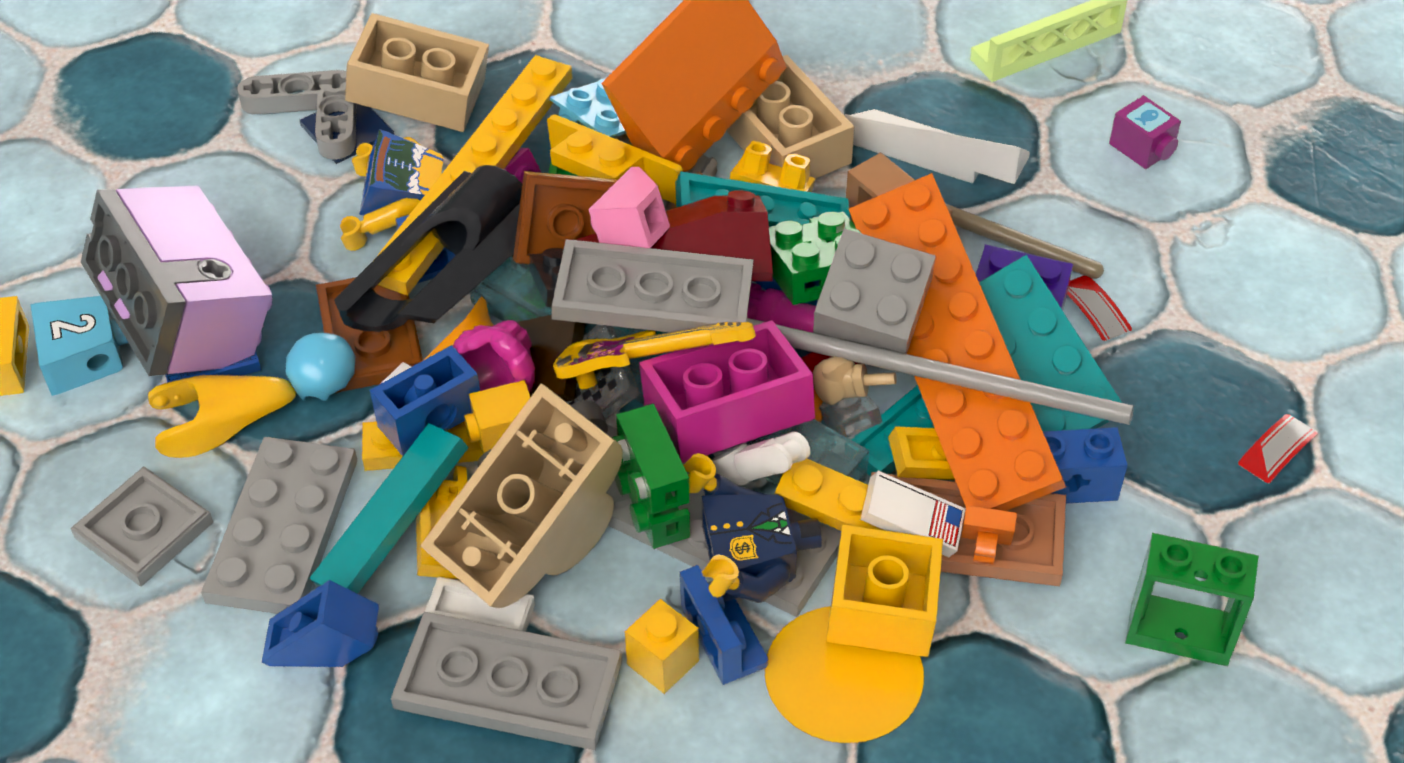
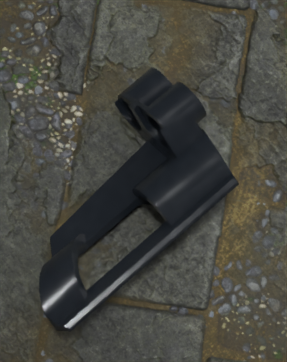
[334,165,529,332]

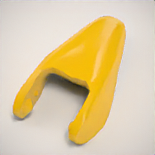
[148,375,296,458]

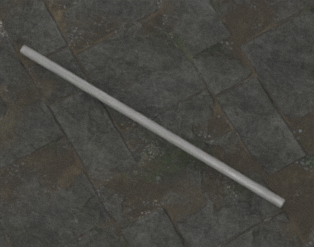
[746,318,1134,425]

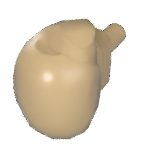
[813,357,897,405]

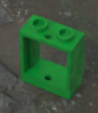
[1125,532,1259,667]

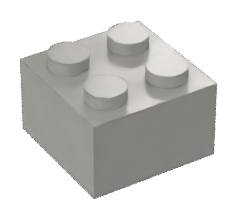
[813,229,936,354]

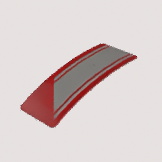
[1067,275,1132,341]
[1238,414,1318,483]

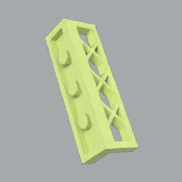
[970,0,1127,82]

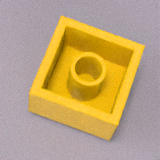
[826,524,943,657]

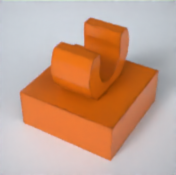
[961,505,1017,565]

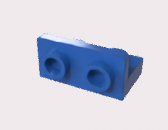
[679,565,768,685]

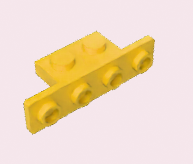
[547,114,683,204]

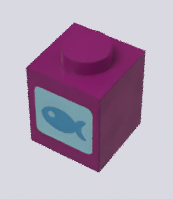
[1109,95,1181,170]

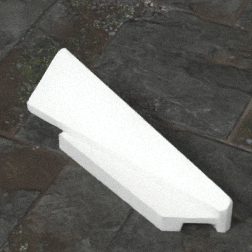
[843,109,1030,184]

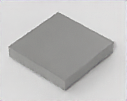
[70,466,213,586]

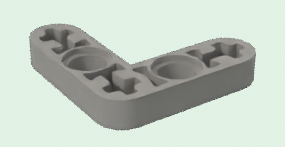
[237,70,357,159]

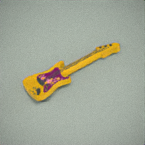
[553,322,756,389]

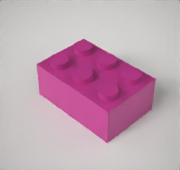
[639,320,815,463]

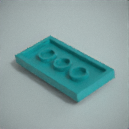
[979,255,1122,431]

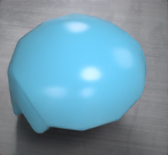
[286,333,355,401]

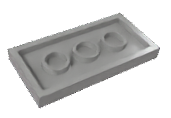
[552,239,753,332]
[201,437,358,614]
[391,612,622,750]

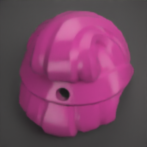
[453,320,535,393]

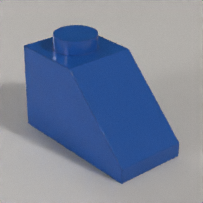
[261,580,379,667]

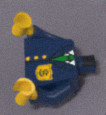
[683,453,822,603]

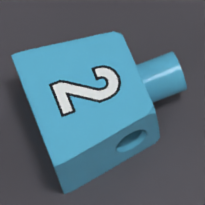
[30,296,129,396]

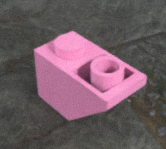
[589,167,670,248]

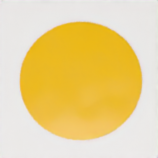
[765,606,924,743]

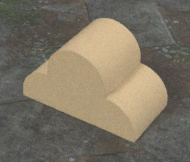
[420,384,623,608]

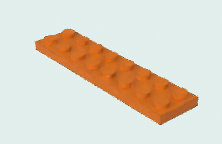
[849,173,1066,511]

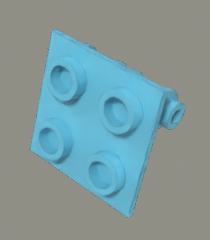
[550,79,626,138]

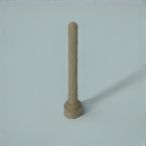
[945,203,1104,279]

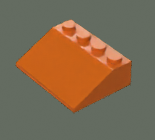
[601,0,787,172]

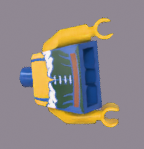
[340,129,443,251]

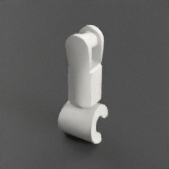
[712,432,810,486]

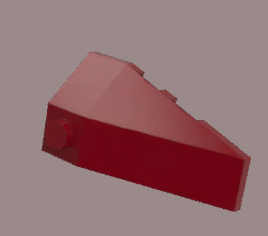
[578,190,773,281]

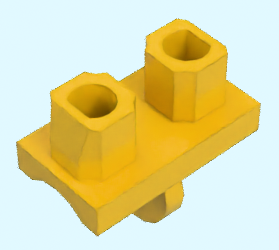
[729,141,816,192]

